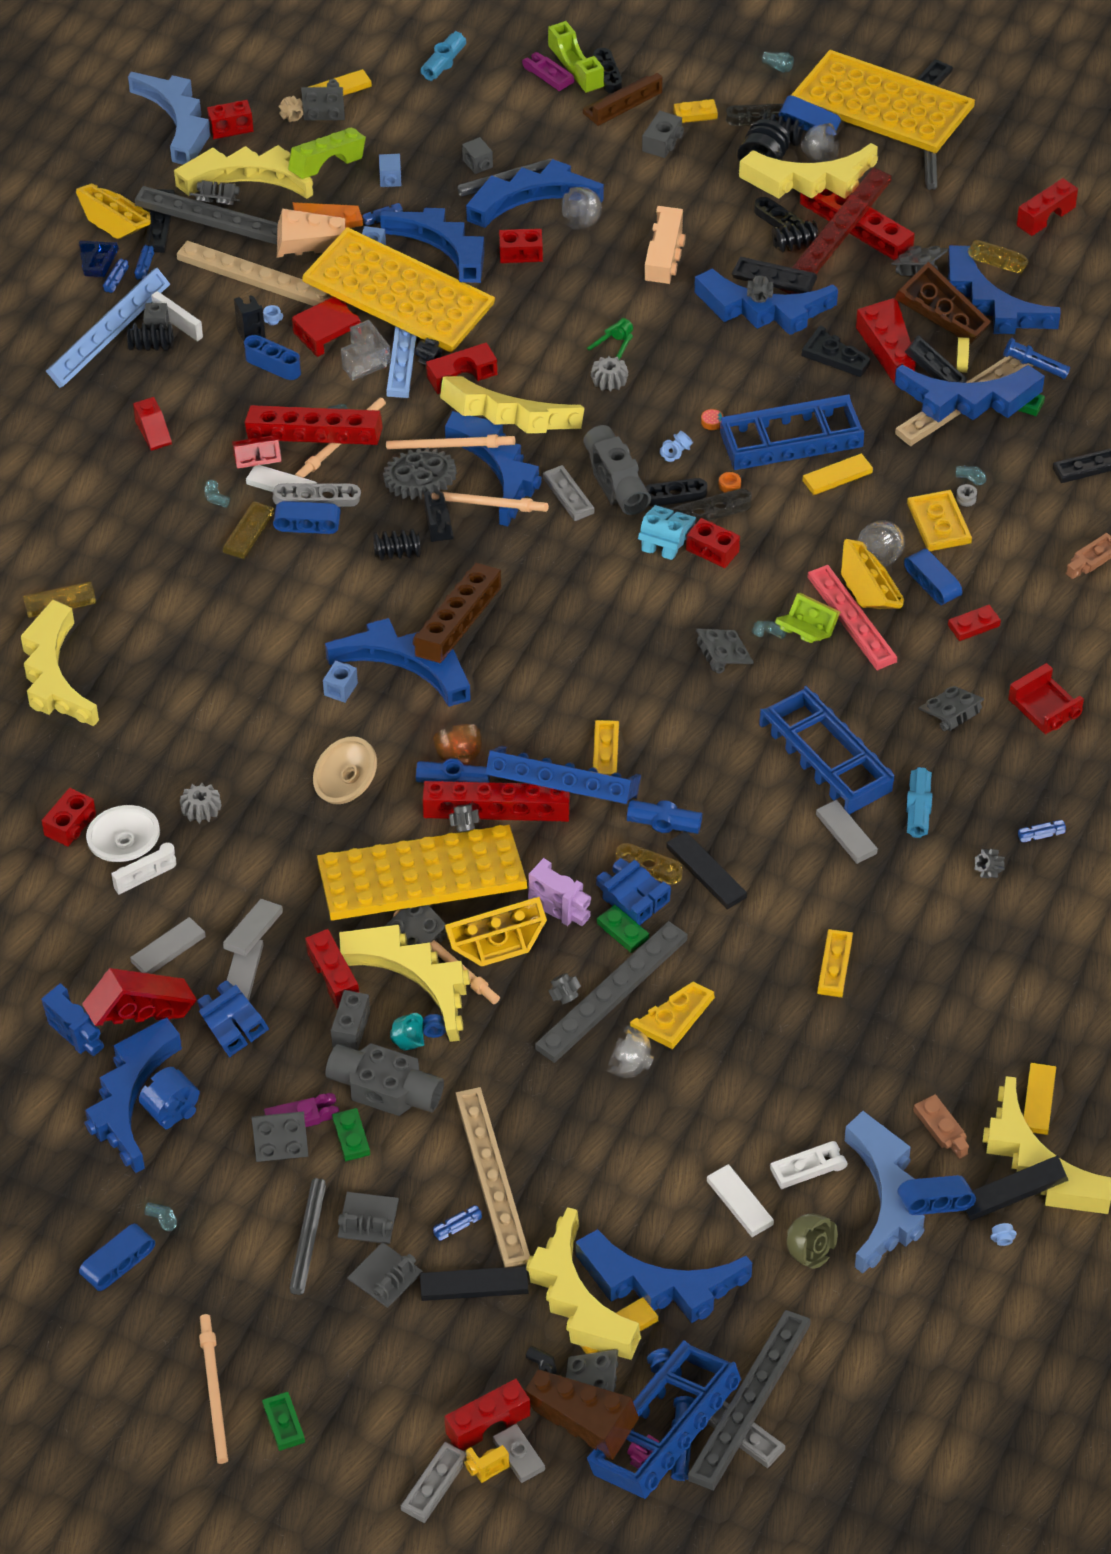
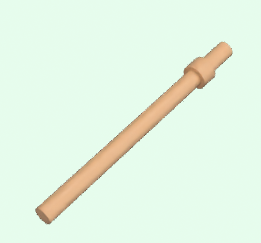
[295,397,386,478]
[386,434,515,450]
[432,492,548,512]
[393,910,500,1004]
[199,1314,228,1464]

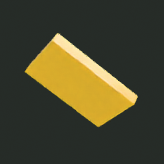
[907,490,972,551]

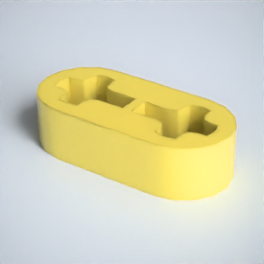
[956,337,969,373]

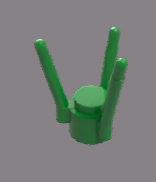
[587,318,634,360]

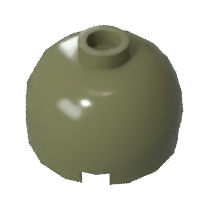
[786,1213,838,1269]

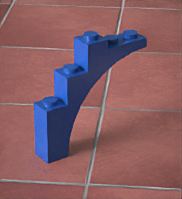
[466,159,604,228]
[380,208,484,283]
[947,245,1061,334]
[695,268,838,335]
[895,364,1045,423]
[445,411,542,526]
[325,618,471,707]
[85,1017,182,1173]
[575,1229,752,1323]

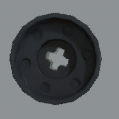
[737,119,790,162]

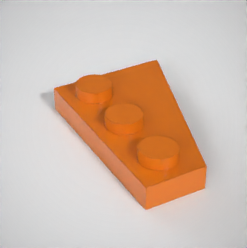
[292,202,363,229]

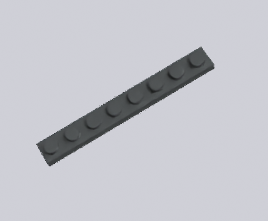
[135,186,278,245]
[535,921,688,1063]
[688,1310,811,1491]

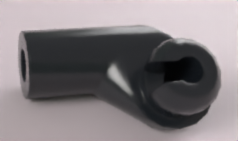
[526,1346,557,1374]

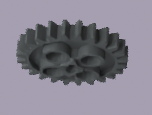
[383,448,457,500]

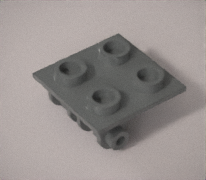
[301,79,345,120]
[190,180,240,205]
[891,245,949,276]
[696,629,754,673]
[918,686,984,731]
[385,905,447,945]
[252,1111,308,1162]
[338,1192,399,1244]
[347,1242,423,1308]
[566,1349,618,1392]

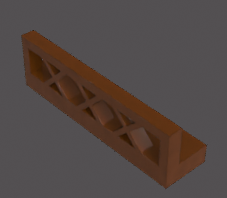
[583,73,663,126]

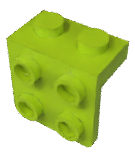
[775,593,840,643]

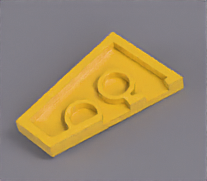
[630,982,715,1049]

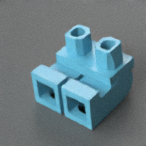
[638,505,696,560]

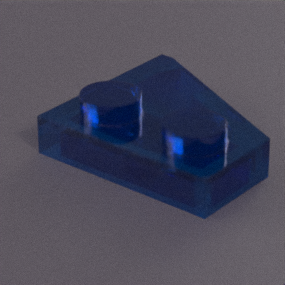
[79,241,119,277]

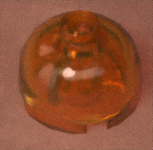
[433,724,482,765]

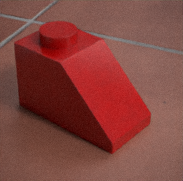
[133,397,172,451]

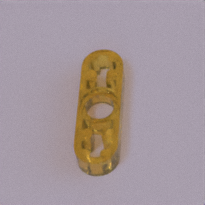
[968,240,1028,273]
[616,843,683,884]

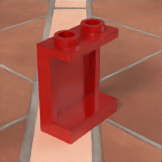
[292,296,361,357]
[1008,663,1084,735]

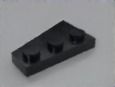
[801,325,871,377]

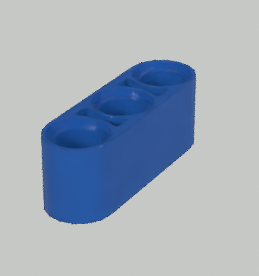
[778,95,841,140]
[244,335,301,380]
[273,501,341,534]
[904,548,962,605]
[897,1175,976,1215]
[79,1223,155,1291]

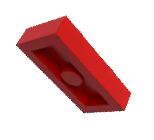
[948,605,1001,641]

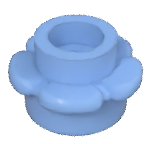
[263,305,283,325]
[673,431,693,451]
[660,440,682,462]
[991,1223,1017,1246]

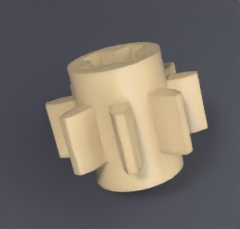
[278,96,303,122]

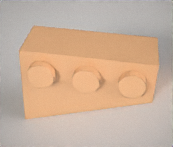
[645,206,686,284]
[277,209,345,258]

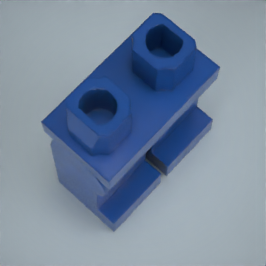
[596,858,671,925]
[197,980,269,1057]
[41,983,104,1056]

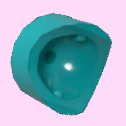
[390,1013,425,1051]

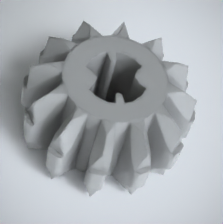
[591,355,628,392]
[180,783,221,824]

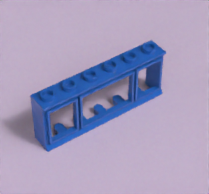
[720,394,864,470]
[759,686,894,814]
[486,746,641,804]
[587,1340,741,1499]

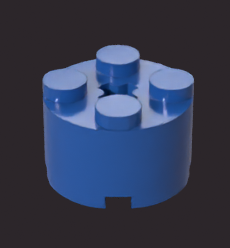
[139,1067,200,1129]

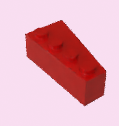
[856,298,916,384]
[82,968,197,1026]

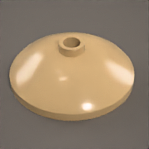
[313,737,377,804]

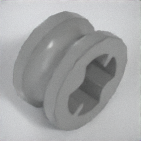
[956,484,977,507]

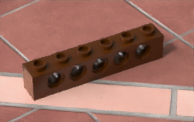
[413,563,501,663]

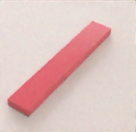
[808,565,897,670]

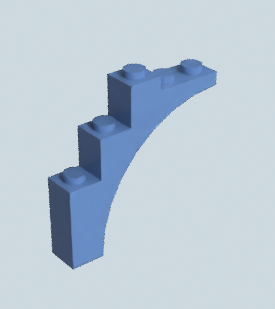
[128,72,211,165]
[844,1111,925,1273]

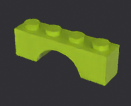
[548,21,604,93]
[288,127,366,179]

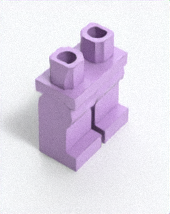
[528,858,591,926]

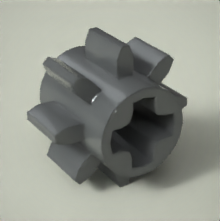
[747,276,773,303]
[449,804,479,832]
[974,849,1005,879]
[548,973,581,1004]

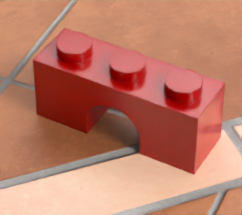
[1017,178,1078,236]
[426,342,498,394]
[305,929,359,1010]
[444,1379,530,1451]

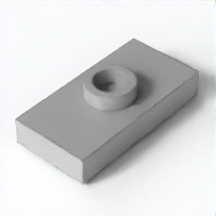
[493,1424,545,1483]

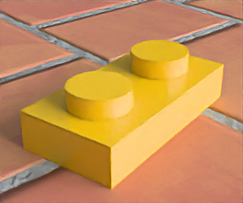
[674,99,718,123]

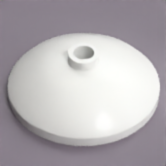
[86,805,160,862]

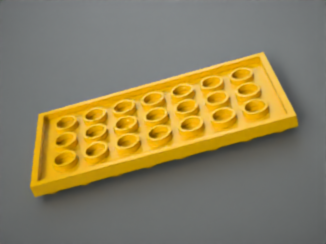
[791,50,975,154]
[302,227,495,353]
[317,825,527,921]

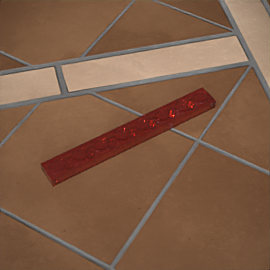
[780,167,892,294]

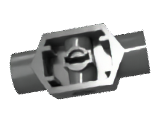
[583,425,651,515]
[326,1043,444,1116]

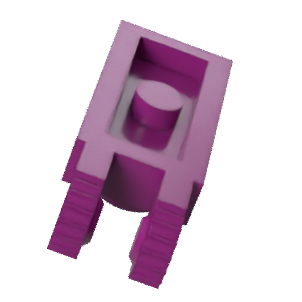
[522,52,574,91]
[264,1093,340,1127]

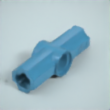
[421,31,466,81]
[906,767,932,838]

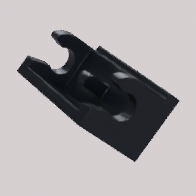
[234,295,266,342]
[424,491,454,542]

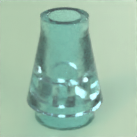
[762,51,794,73]

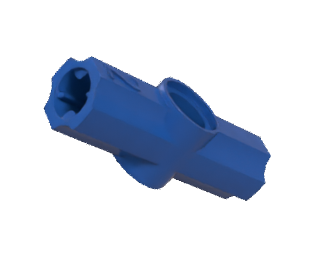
[416,759,490,783]
[627,800,703,834]

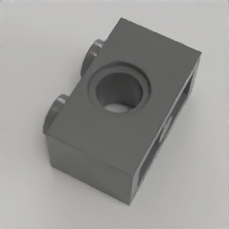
[642,110,684,158]
[331,990,370,1050]

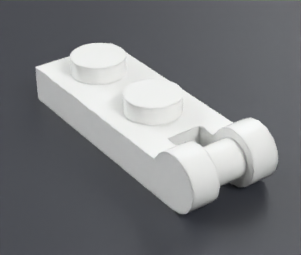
[111,843,176,895]
[770,1141,848,1189]

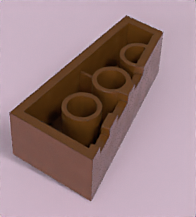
[894,262,991,344]
[525,1369,639,1461]

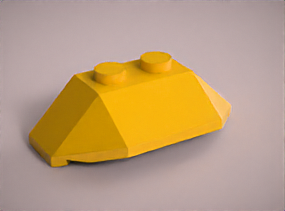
[76,183,151,239]
[841,539,904,609]
[444,897,547,967]

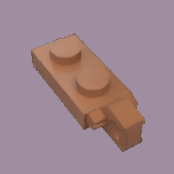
[1066,533,1111,579]
[913,1094,969,1159]

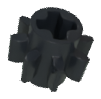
[415,338,443,365]

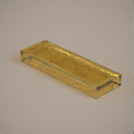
[223,501,274,559]
[23,581,96,618]

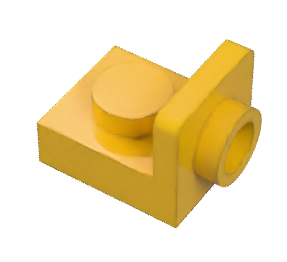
[464,1445,510,1483]

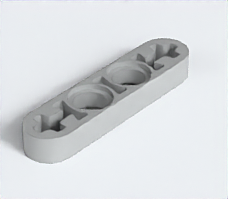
[272,483,361,507]

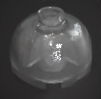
[801,123,839,163]
[562,187,602,230]
[858,520,905,567]
[607,1026,654,1078]

